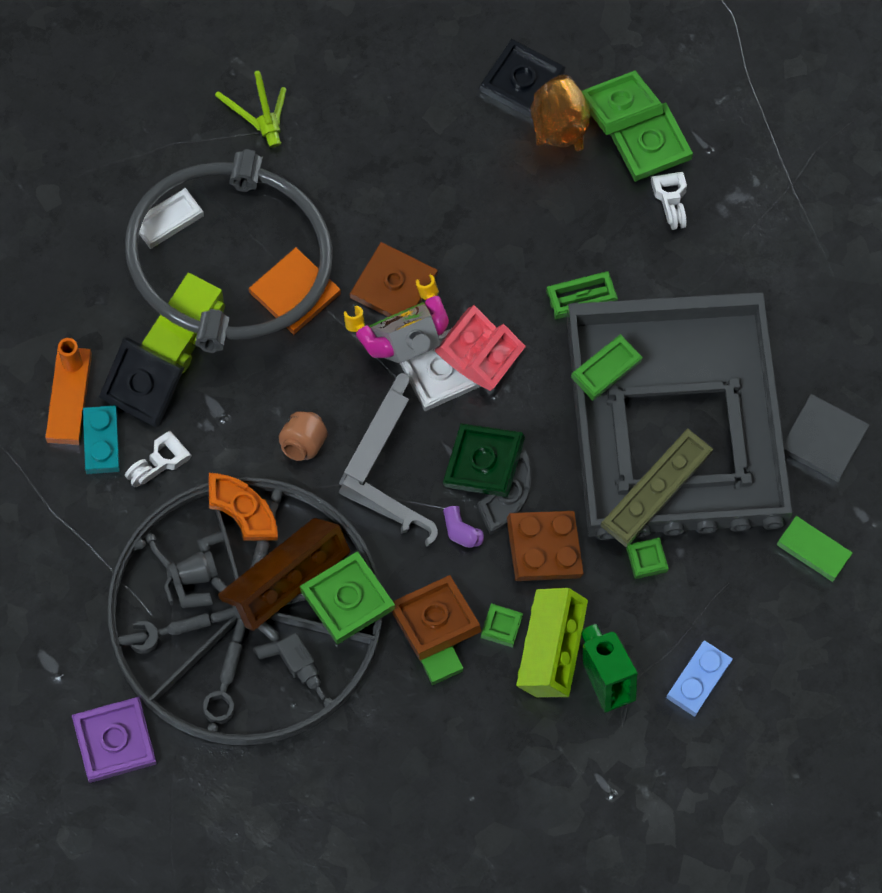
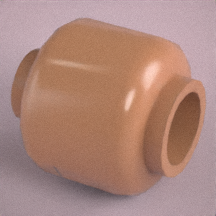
[278,411,328,461]

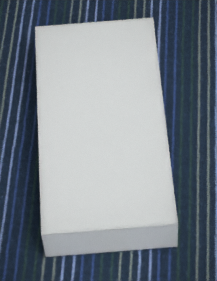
[139,188,204,249]

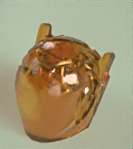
[530,74,591,151]

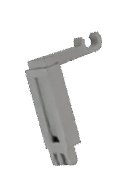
[339,373,438,547]

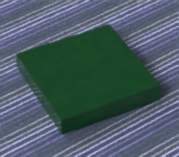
[443,423,525,497]

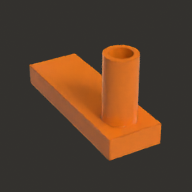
[45,338,92,445]

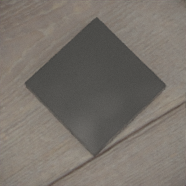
[783,394,869,482]

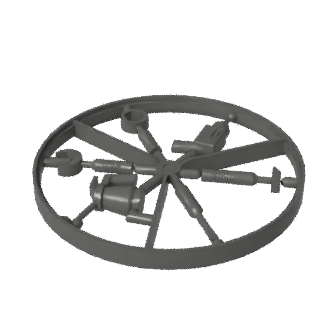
[108,477,382,745]

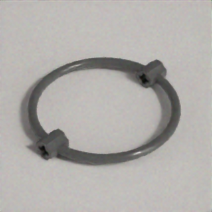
[125,149,333,353]

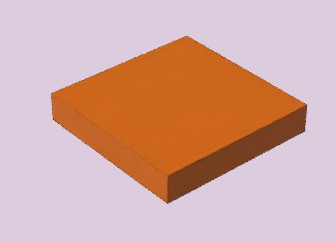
[249,247,341,335]

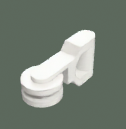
[651,172,687,230]
[125,431,192,487]

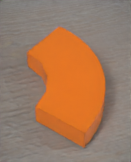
[208,473,278,541]

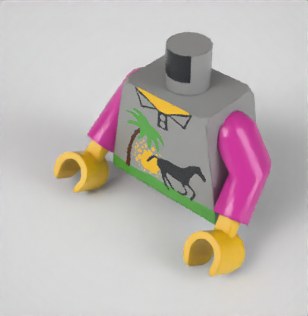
[344,274,449,363]

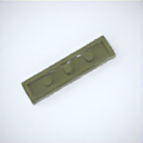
[601,428,713,548]

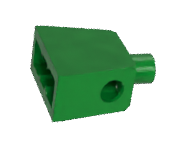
[581,624,638,713]

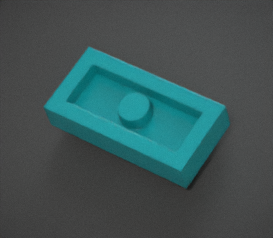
[83,405,120,474]

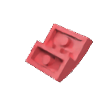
[434,305,526,391]

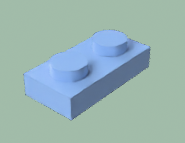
[666,640,733,717]

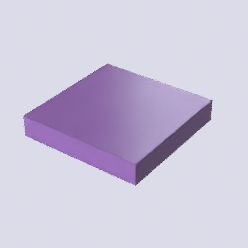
[72,697,157,783]

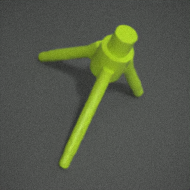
[215,71,286,148]

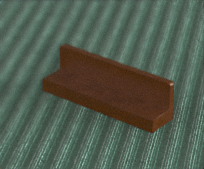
[218,518,351,631]

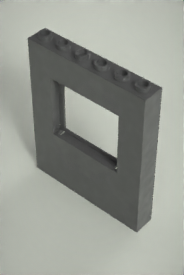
[566,292,792,540]

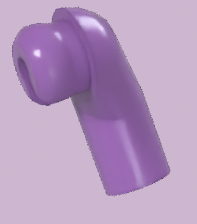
[443,506,484,548]

